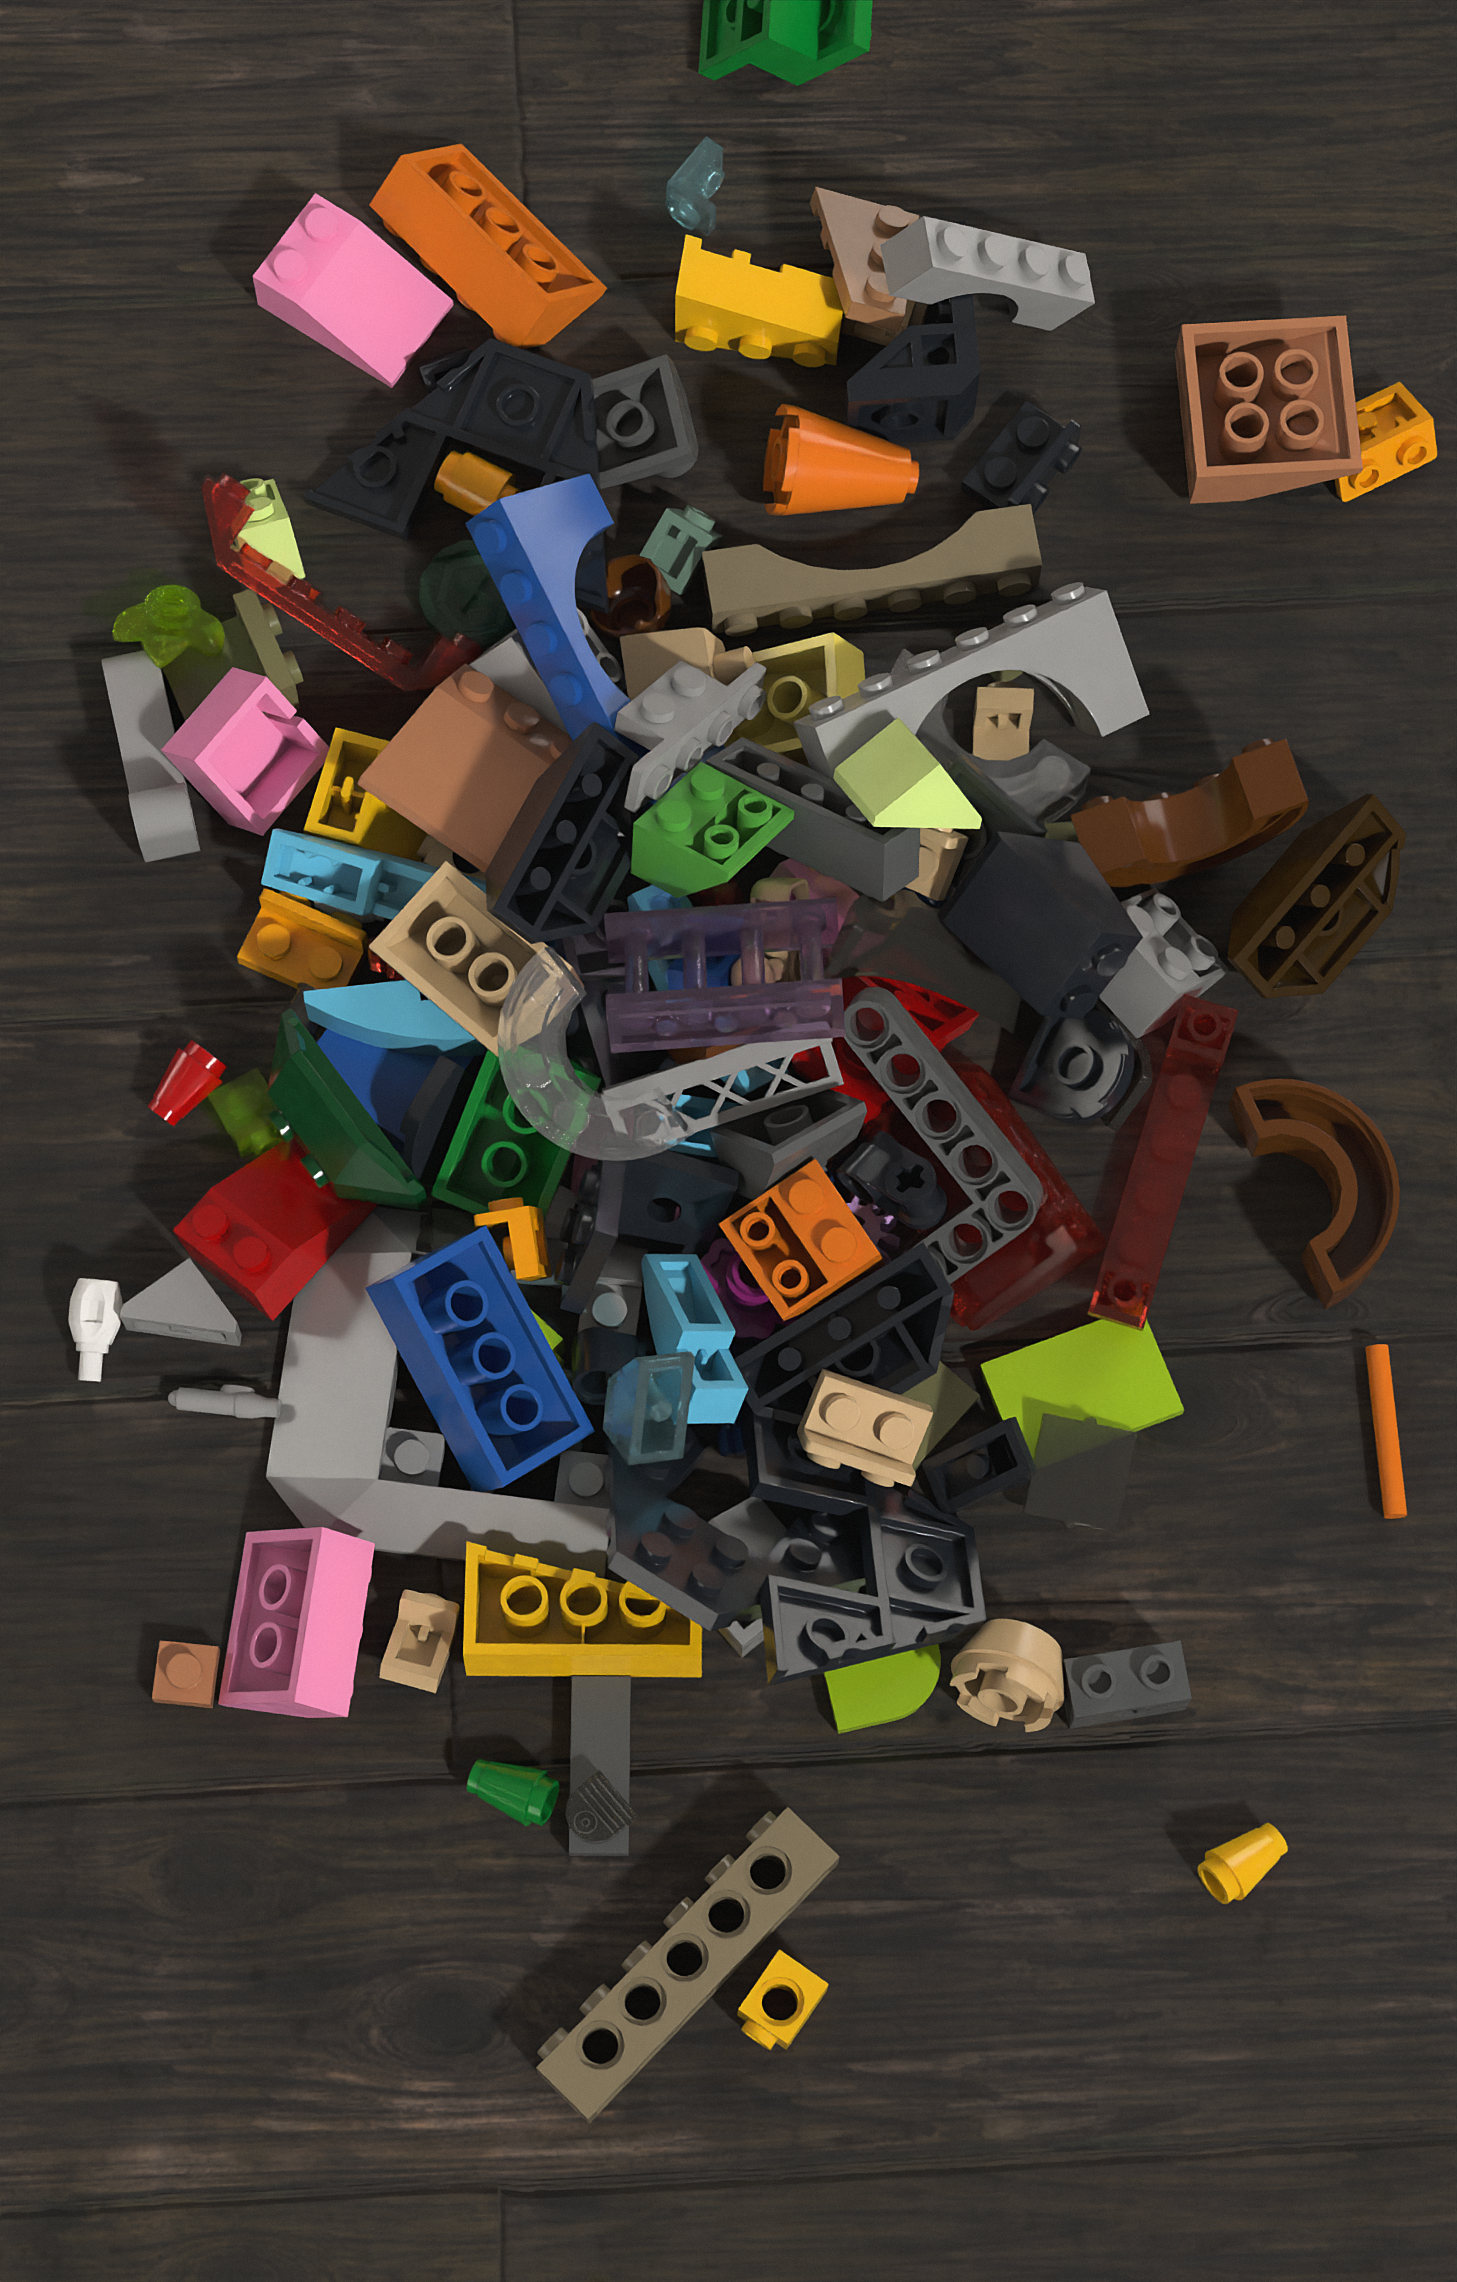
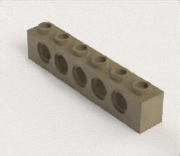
[536,1807,840,2124]

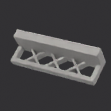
[602,1017,844,1146]

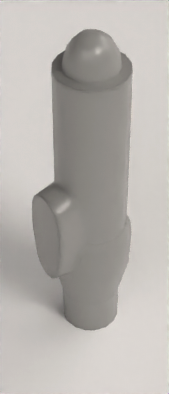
[168,1385,281,1419]

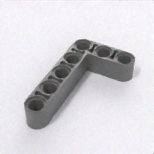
[840,987,1043,1284]

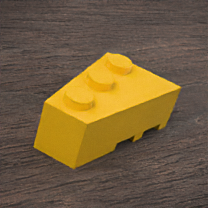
[675,234,844,367]

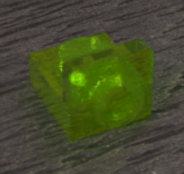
[208,1067,283,1158]

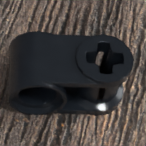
[835,1127,949,1229]
[571,1327,671,1415]

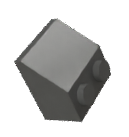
[709,1079,867,1200]

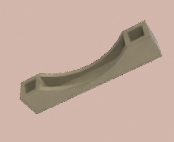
[702,504,1042,637]

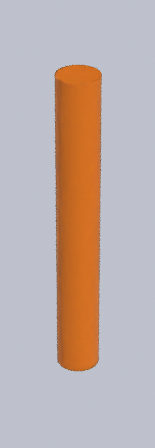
[1365,1344,1407,1519]

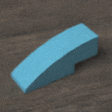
[303,980,485,1057]
[641,1254,749,1424]

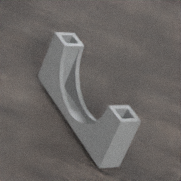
[793,582,1149,779]

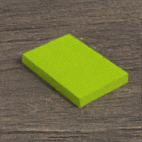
[979,1304,1184,1469]

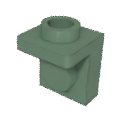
[639,505,724,595]

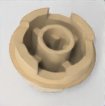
[950,1619,1064,1732]

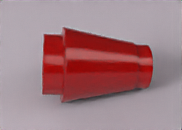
[147,1039,228,1127]

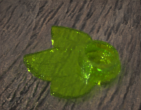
[113,585,225,668]

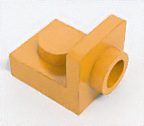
[473,1197,553,1281]

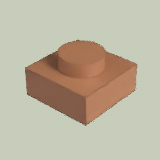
[152,1640,220,1708]

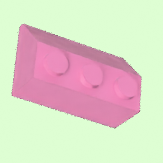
[218,1527,375,1718]

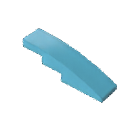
[261,828,486,920]

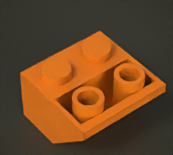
[719,1159,886,1321]

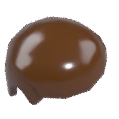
[590,554,672,643]

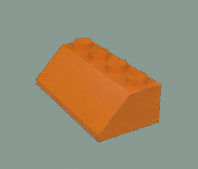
[369,144,607,350]

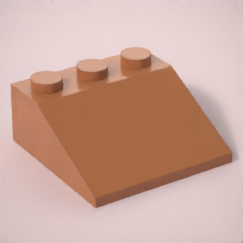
[1175,316,1363,504]
[357,663,573,873]

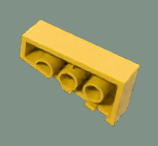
[463,1541,702,1677]

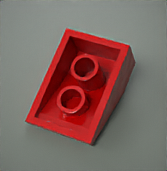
[173,1138,378,1321]

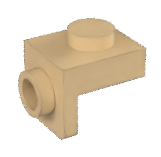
[972,681,1034,765]
[379,1589,460,1693]

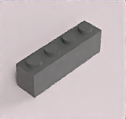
[706,737,920,902]

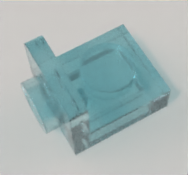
[666,136,725,236]

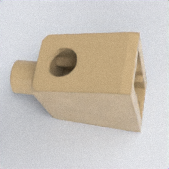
[620,627,755,700]

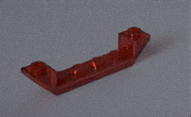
[201,472,485,692]
[1087,994,1239,1331]

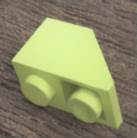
[221,478,305,592]

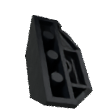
[485,722,643,944]
[734,1242,955,1425]

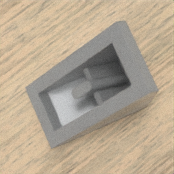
[120,1258,242,1346]

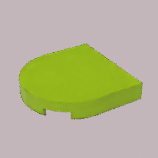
[823,1644,941,1734]

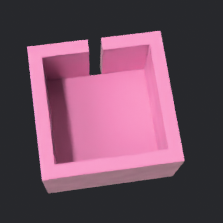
[161,667,329,836]

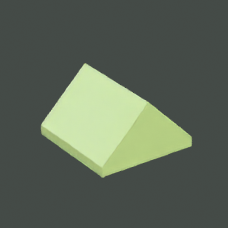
[833,717,982,829]

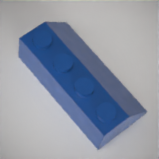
[365,1225,595,1492]

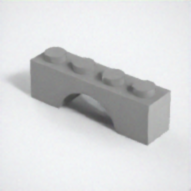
[880,216,1095,331]

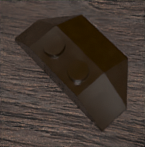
[1227,793,1406,999]

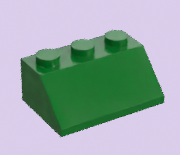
[431,1040,602,1229]

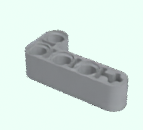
[101,648,200,863]

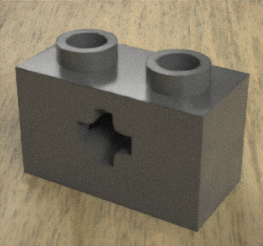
[1063,1640,1192,1729]

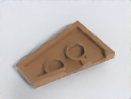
[810,186,919,332]

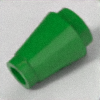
[467,1758,559,1826]

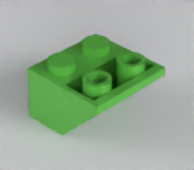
[631,762,795,898]

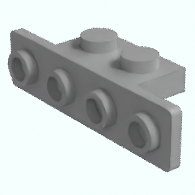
[614,660,766,813]

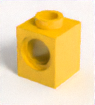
[737,1949,829,2050]

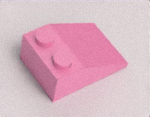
[253,193,454,388]

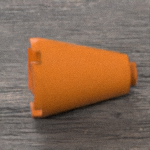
[763,404,919,516]

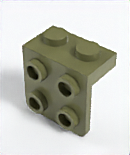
[158,587,304,721]

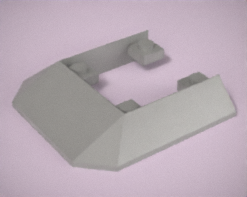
[266,1206,649,1579]

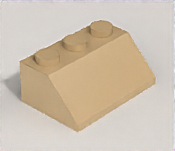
[369,861,585,1057]

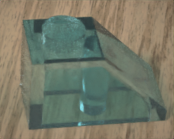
[603,1351,695,1465]

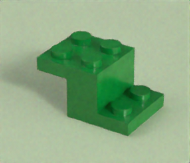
[698,0,873,86]

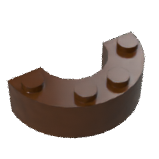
[1070,738,1309,887]
[1228,1079,1400,1309]

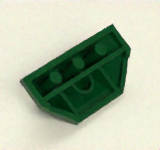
[267,1008,428,1210]

